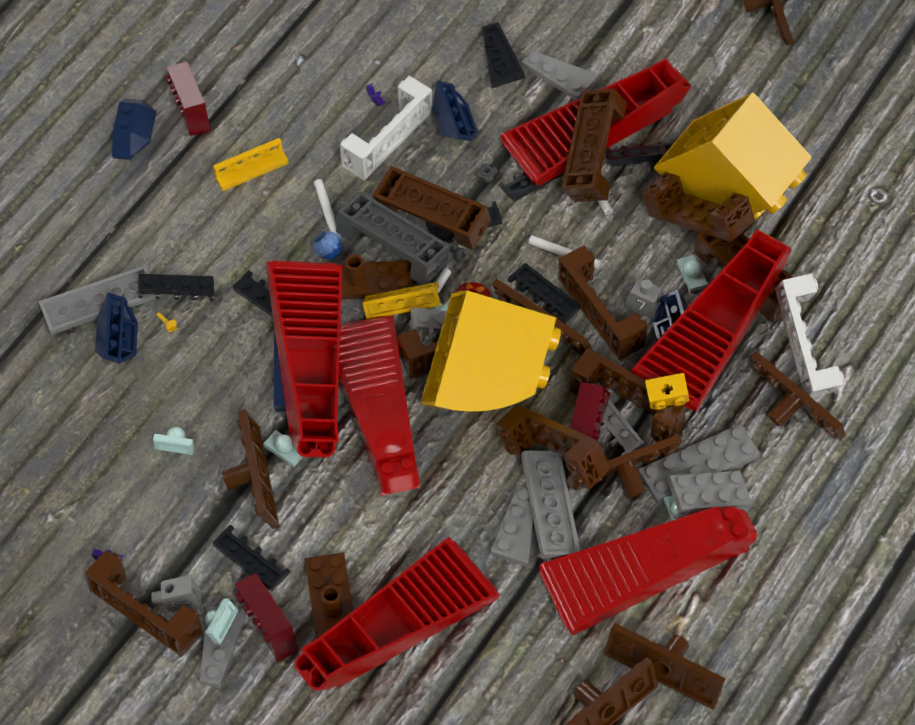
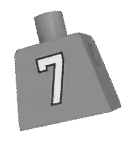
[624,279,663,320]
[151,575,202,612]

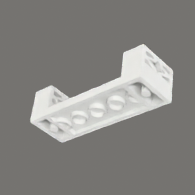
[340,76,432,181]
[775,273,844,397]

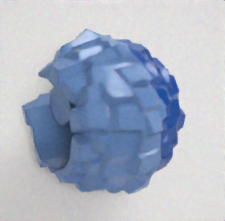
[313,231,342,259]

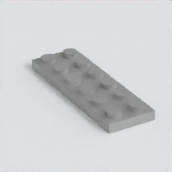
[39,265,155,335]
[638,424,761,504]
[521,451,580,559]

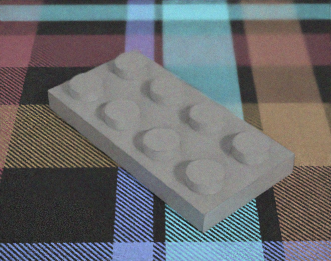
[667,471,752,514]

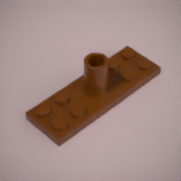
[743,0,794,45]
[336,254,412,299]
[492,278,592,355]
[751,351,846,441]
[222,410,280,529]
[566,434,682,499]
[304,553,353,639]
[604,623,726,710]
[565,657,658,725]

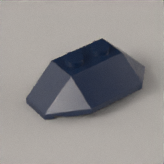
[432,81,478,141]
[112,99,157,160]
[653,289,689,341]
[95,292,138,364]

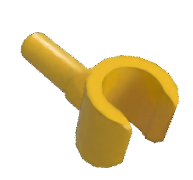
[156,312,178,332]

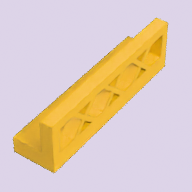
[213,138,289,191]
[362,282,441,319]

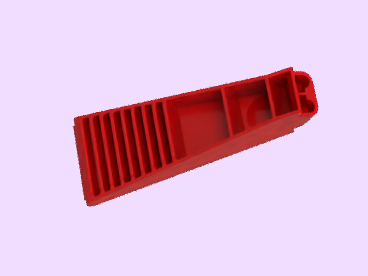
[500,59,691,186]
[631,229,792,412]
[266,260,342,458]
[339,315,420,496]
[539,506,757,635]
[295,537,500,691]

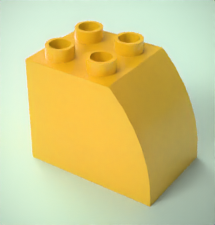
[654,92,812,220]
[420,291,561,411]

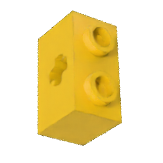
[645,373,689,410]

